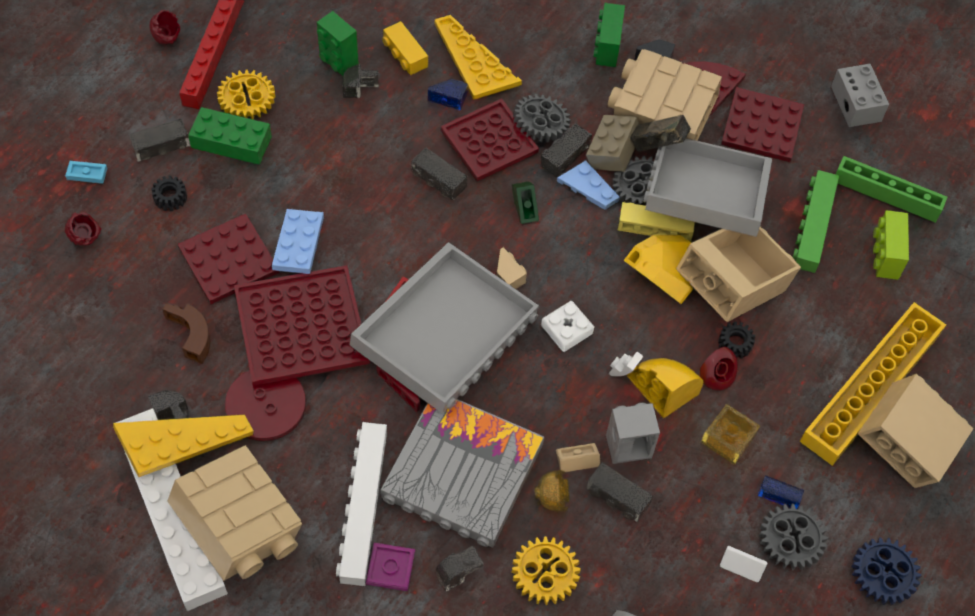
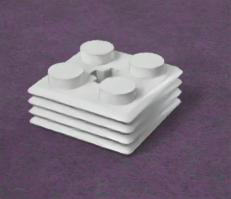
[541,301,594,352]

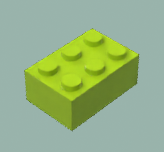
[873,210,909,280]

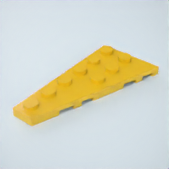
[435,15,522,100]
[113,415,253,478]

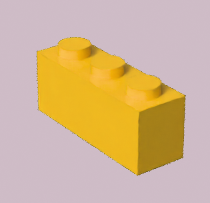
[382,21,428,75]

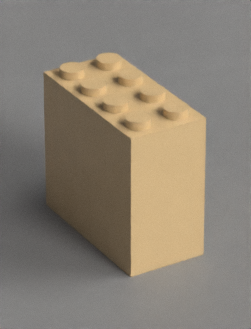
[858,374,973,488]

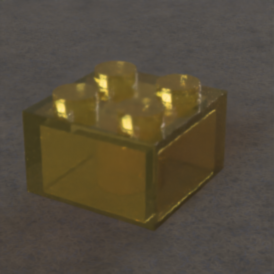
[701,404,760,465]

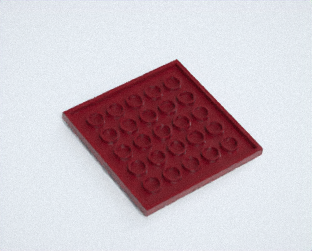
[234,265,370,386]

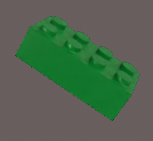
[188,107,272,165]

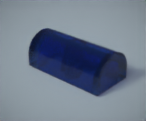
[758,475,804,509]

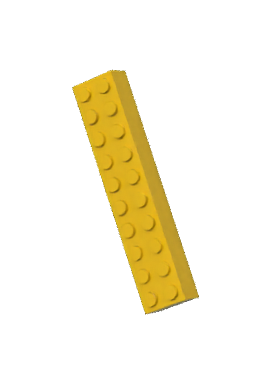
[800,302,946,466]

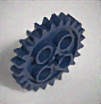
[851,537,922,605]

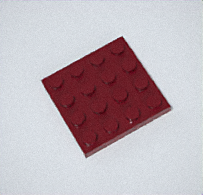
[721,87,804,162]
[441,99,539,181]
[178,213,280,304]

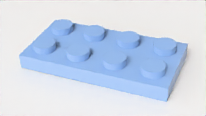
[272,209,324,274]

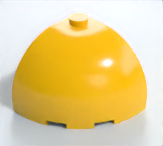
[626,358,703,419]

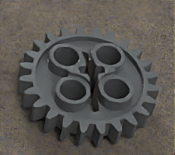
[513,94,571,142]
[613,156,654,205]
[759,504,828,570]

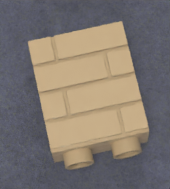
[608,49,722,141]
[676,227,801,322]
[167,445,302,581]

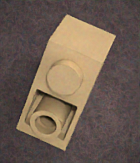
[497,247,527,289]

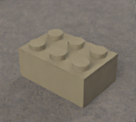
[586,115,642,172]

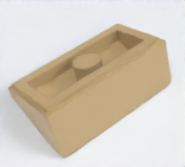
[556,443,600,472]

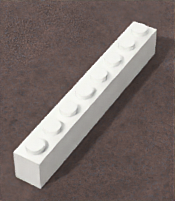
[336,422,387,586]

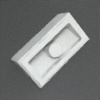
[720,546,767,582]

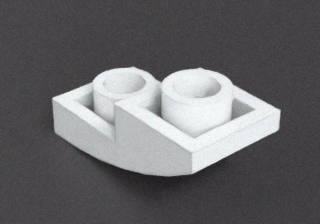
[609,352,643,376]

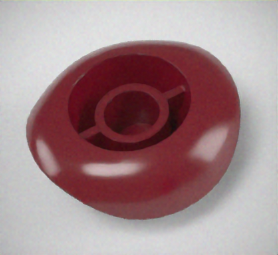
[700,347,738,391]

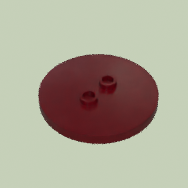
[225,370,306,441]

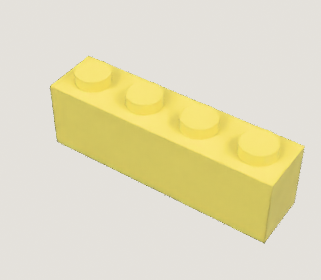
[618,202,695,242]

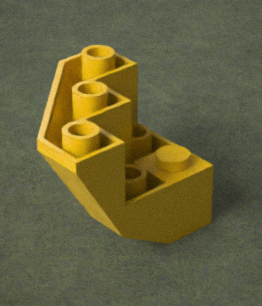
[624,235,693,304]

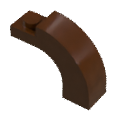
[162,303,211,364]

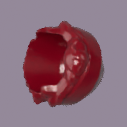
[149,10,180,45]
[65,212,102,246]

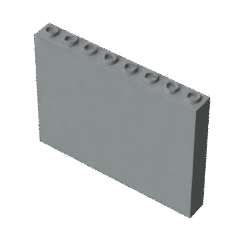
[350,242,539,414]

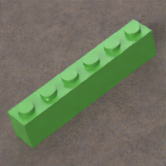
[836,156,947,223]
[792,170,839,273]

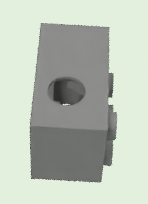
[831,64,889,127]
[606,403,660,464]

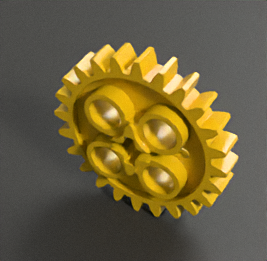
[217,70,275,120]
[512,537,580,605]

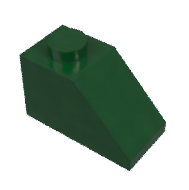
[511,181,539,224]

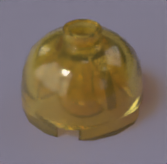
[535,470,570,512]

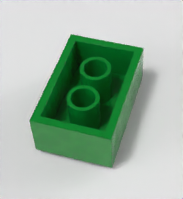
[593,3,625,67]
[317,11,358,76]

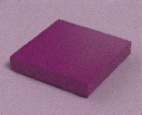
[366,543,415,591]

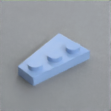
[557,161,620,210]

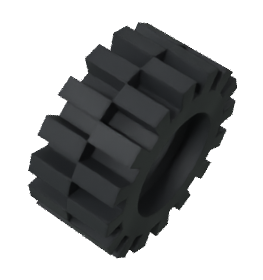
[151,176,187,211]
[718,321,755,359]

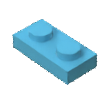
[65,161,107,184]

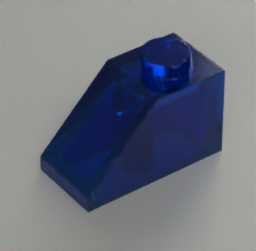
[428,79,468,110]

